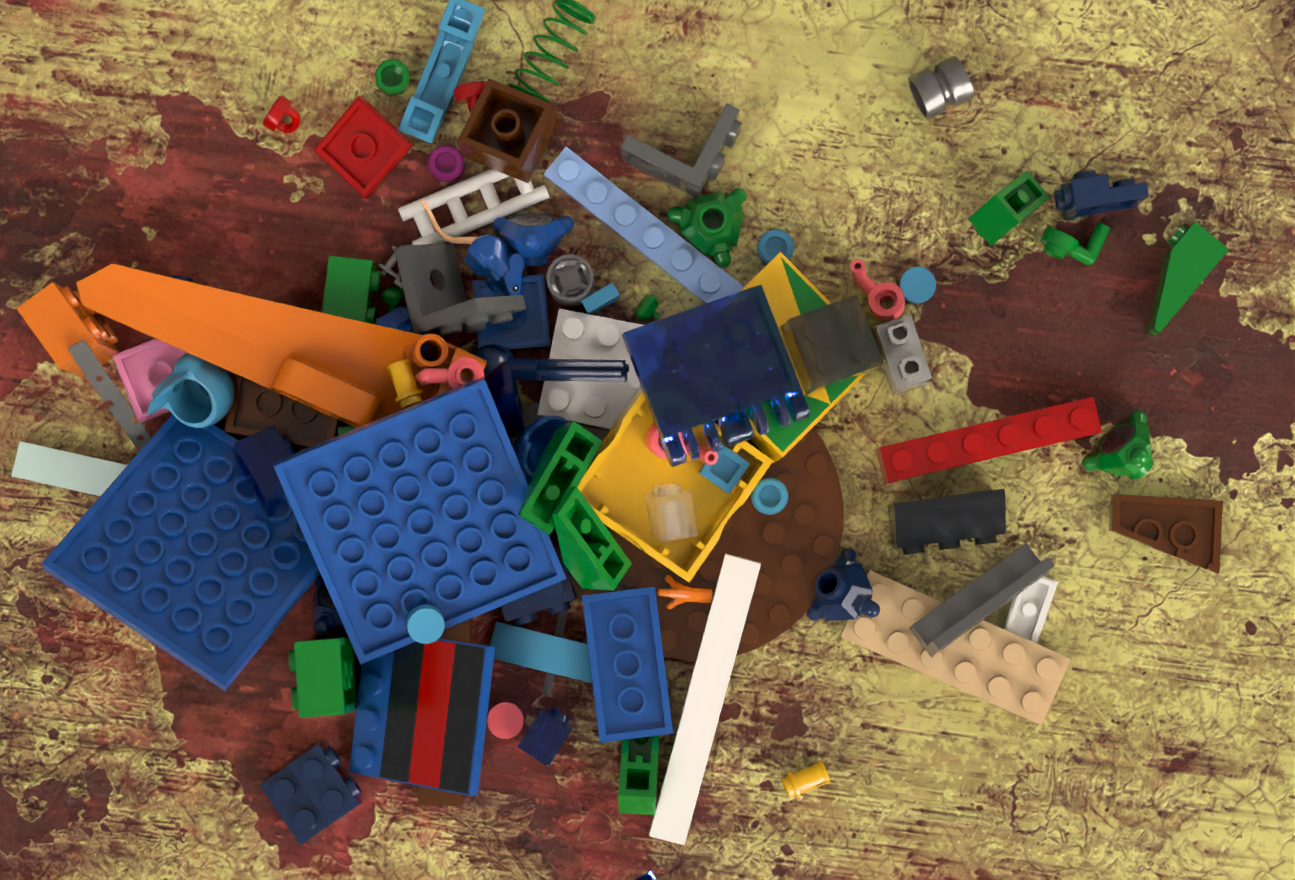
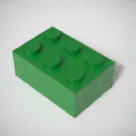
[289,637,357,718]

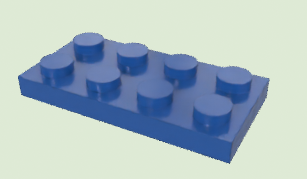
[582,587,673,743]

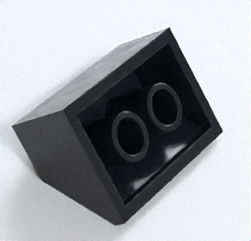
[887,489,1006,555]

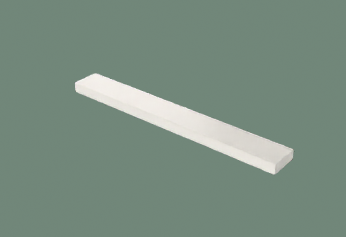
[649,553,761,845]

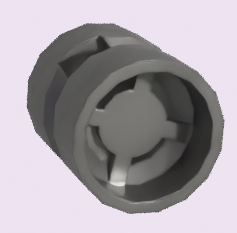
[908,56,974,120]
[546,254,595,307]

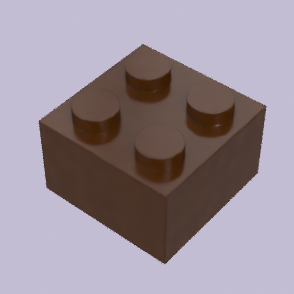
[457,79,559,183]

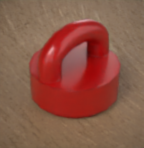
[453,81,487,114]
[263,96,301,133]

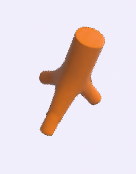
[658,575,713,610]

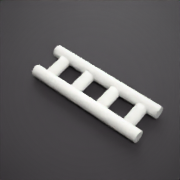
[398,169,550,245]

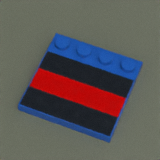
[349,638,495,796]

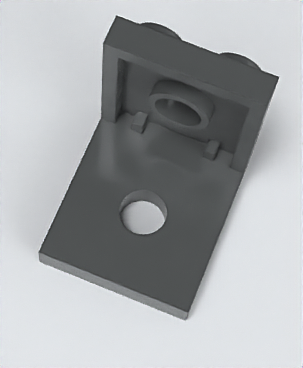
[621,103,742,198]
[394,243,526,335]

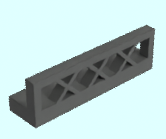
[909,543,1055,658]

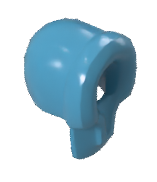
[148,353,235,428]

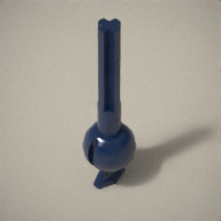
[473,344,629,394]

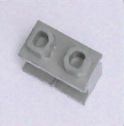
[871,315,932,396]

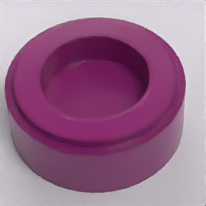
[428,145,465,182]

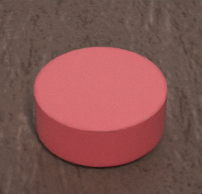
[487,702,524,739]

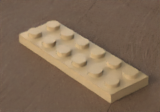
[840,570,1071,726]

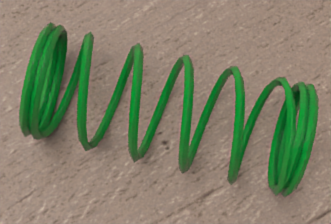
[507,0,596,103]

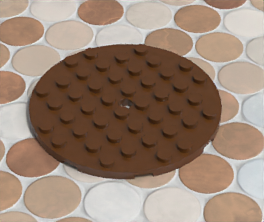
[554,371,844,661]

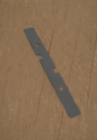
[68,340,151,452]

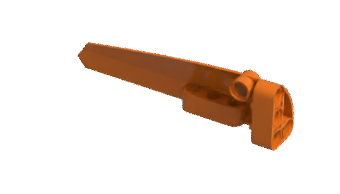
[76,263,487,428]

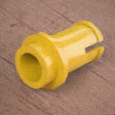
[387,359,424,409]
[781,761,830,799]

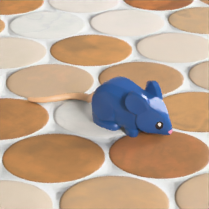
[420,200,525,296]

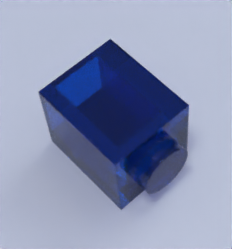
[517,707,573,767]

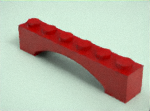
[876,397,1102,485]

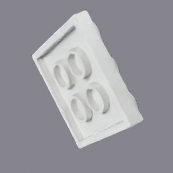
[537,309,666,430]

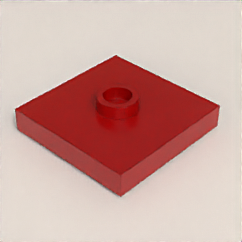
[313,96,414,199]

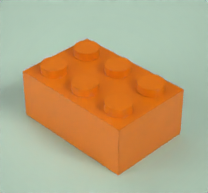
[16,282,120,378]

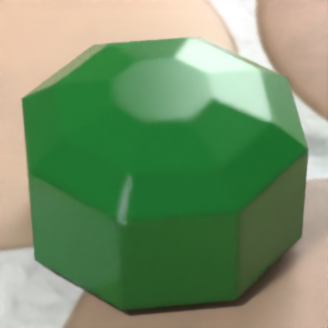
[375,59,411,96]

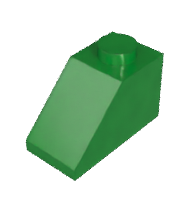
[968,170,1051,246]

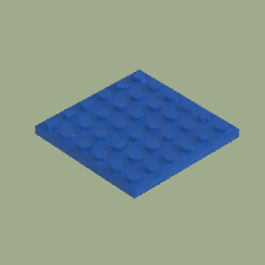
[273,377,566,664]
[42,414,320,691]

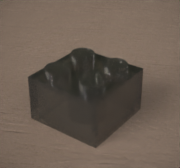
[780,294,884,396]

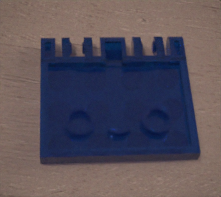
[622,284,810,467]

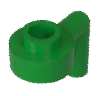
[1040,223,1110,265]

